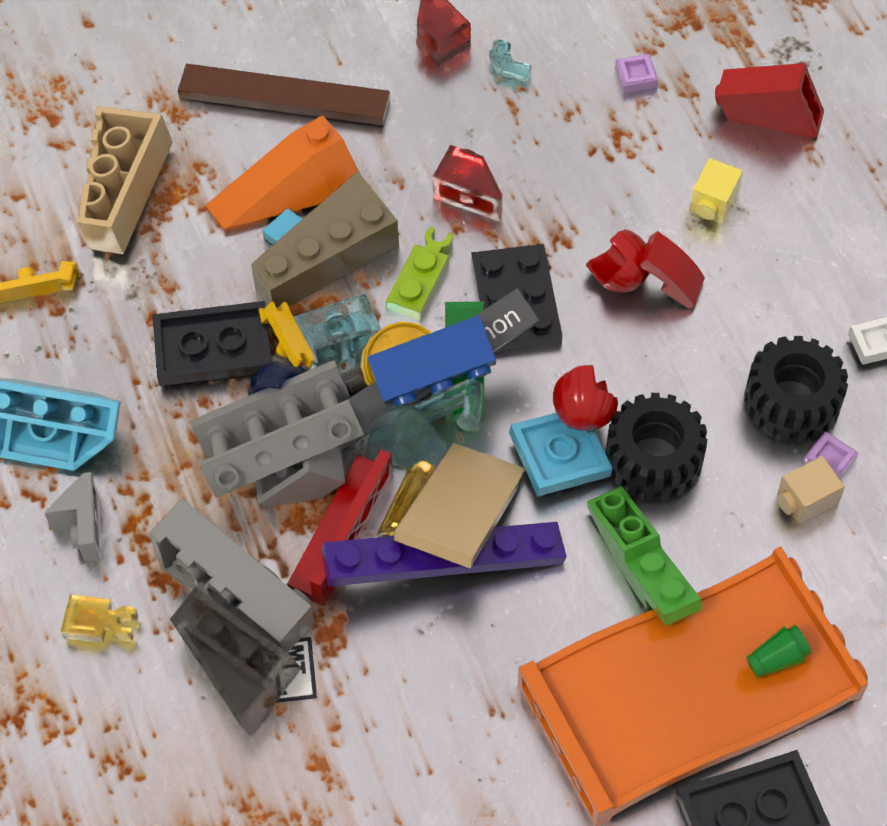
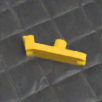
[0,261,80,303]
[259,302,315,368]

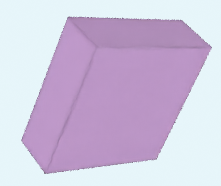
[615,54,658,94]
[802,431,859,479]

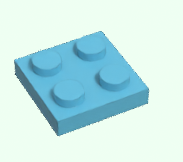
[509,413,612,497]

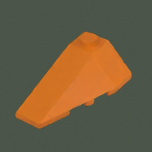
[205,115,361,233]

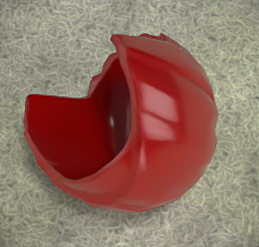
[586,229,650,293]
[553,365,618,432]

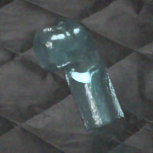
[489,39,532,82]

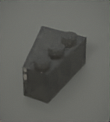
[170,586,301,736]

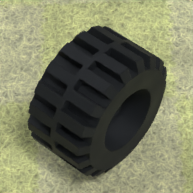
[744,336,848,443]
[605,393,708,501]

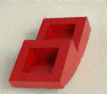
[638,231,705,309]

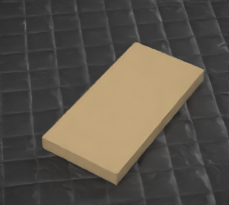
[394,443,526,568]

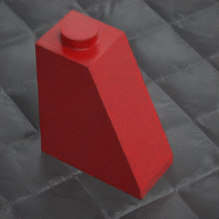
[715,63,824,138]

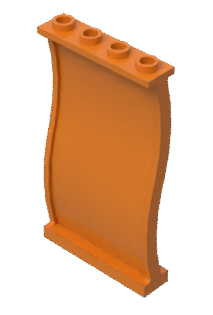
[518,546,868,826]

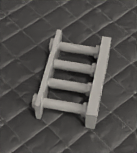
[190,360,364,498]

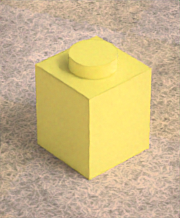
[689,158,743,224]

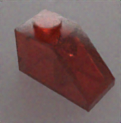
[416,0,471,66]
[433,145,503,222]

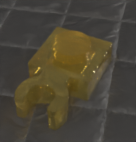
[60,594,139,643]

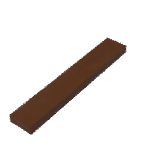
[178,63,390,126]

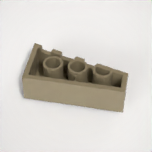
[251,171,399,308]

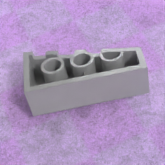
[149,498,314,658]

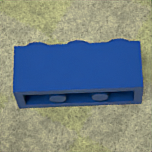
[367,315,496,408]

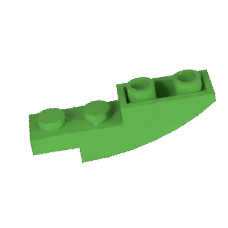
[587,486,702,626]

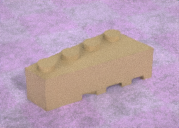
[77,106,173,254]

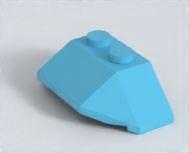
[0,378,121,471]

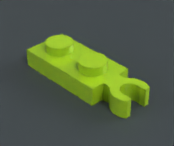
[386,227,453,321]

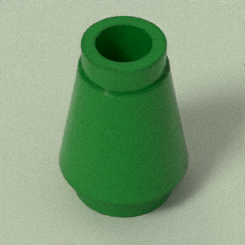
[746,625,812,679]

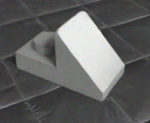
[45,472,101,563]

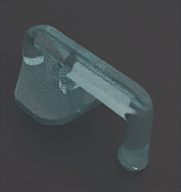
[365,379,482,470]

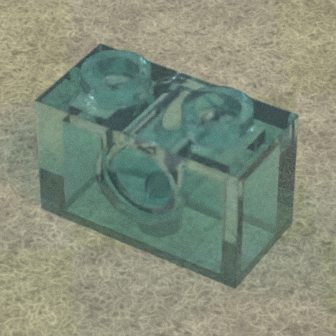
[294,293,381,370]

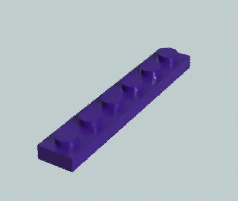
[321,522,567,587]

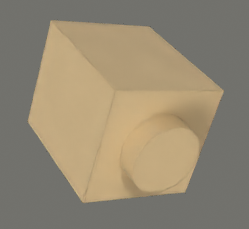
[777,456,845,525]

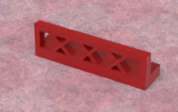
[287,449,393,606]

